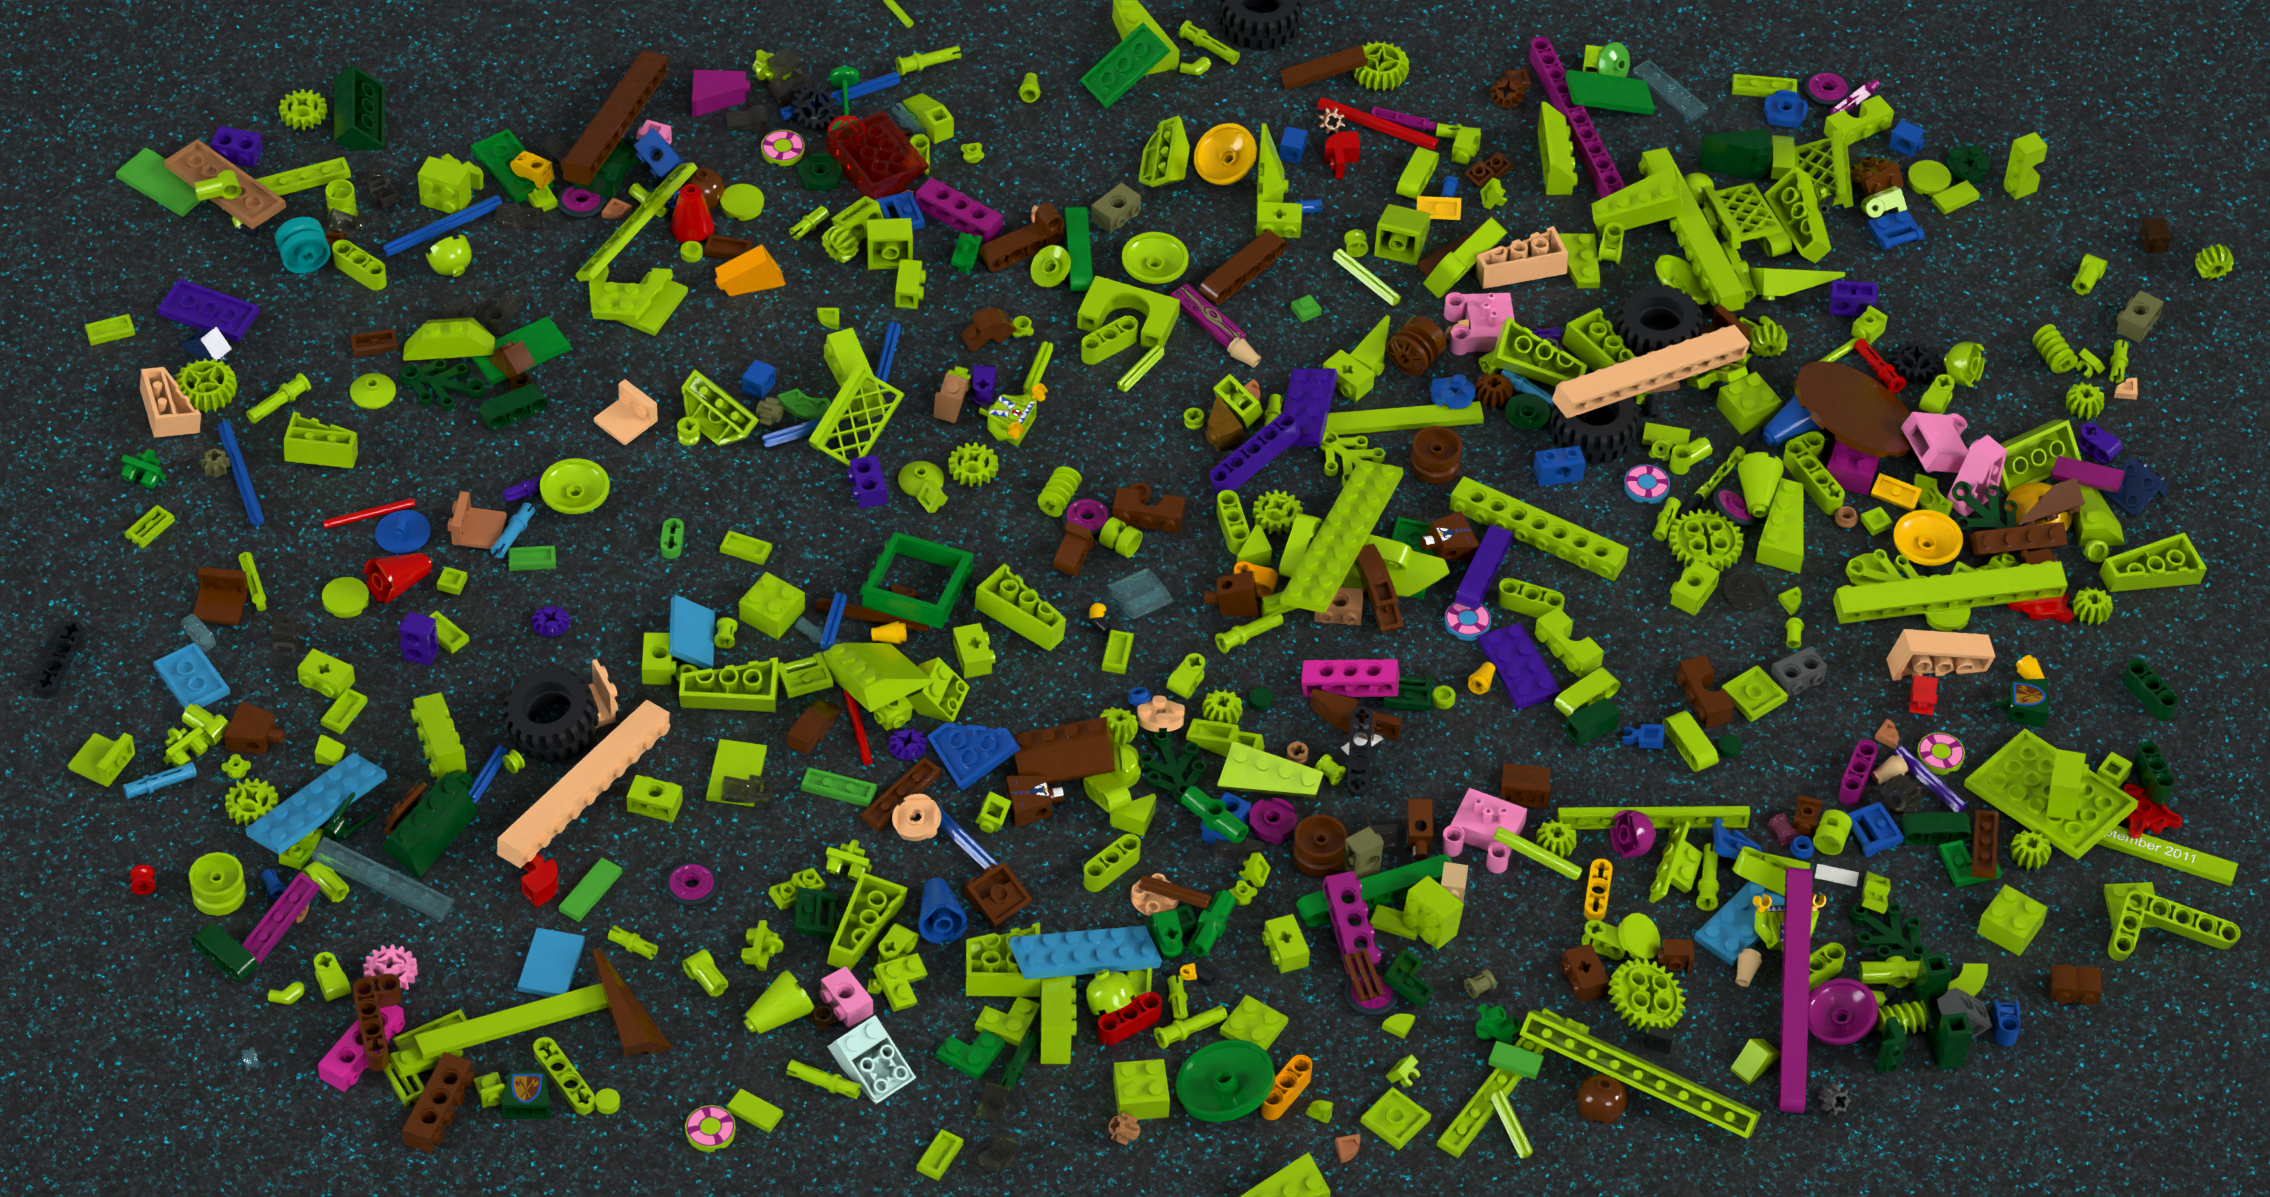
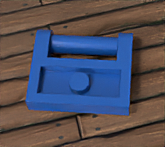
[875,191,925,231]
[1867,209,1925,251]
[1847,802,1904,857]

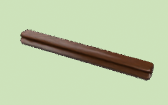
[816,598,930,633]

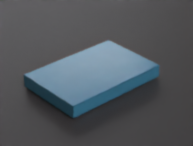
[669,594,715,669]
[153,642,230,709]
[517,927,585,997]

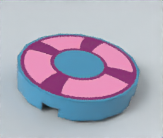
[1624,464,1670,504]
[1444,602,1491,641]

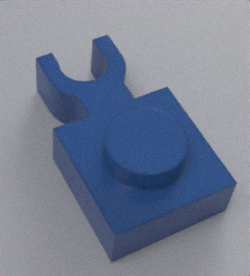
[1622,724,1665,749]

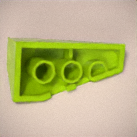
[1257,123,1289,207]

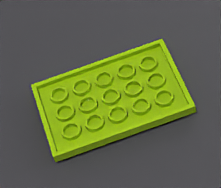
[1964,729,2138,860]

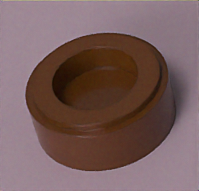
[1129,482,1151,504]

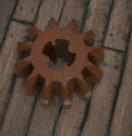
[1475,371,1513,409]

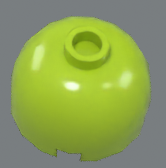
[425,235,472,277]
[1944,342,1985,387]
[1086,969,1137,1015]

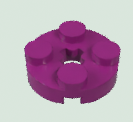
[1249,798,1297,844]

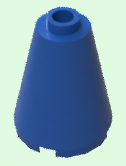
[1762,395,1822,447]
[918,878,967,944]

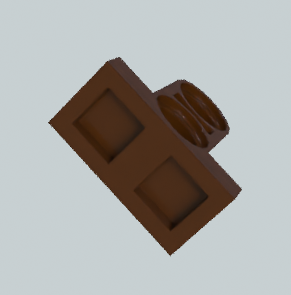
[1053,521,1096,577]

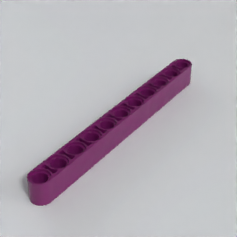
[1529,36,1626,199]
[1778,867,1812,1114]

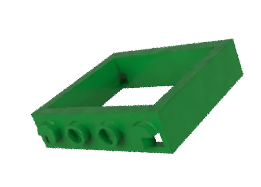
[860,532,974,629]

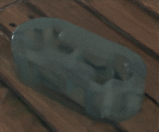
[181,613,216,652]

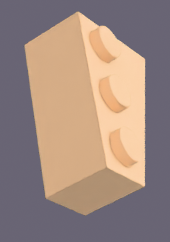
[140,367,201,438]

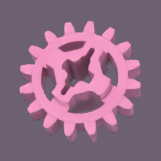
[363,944,418,990]

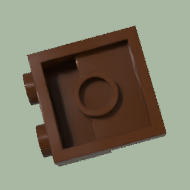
[962,861,1033,929]

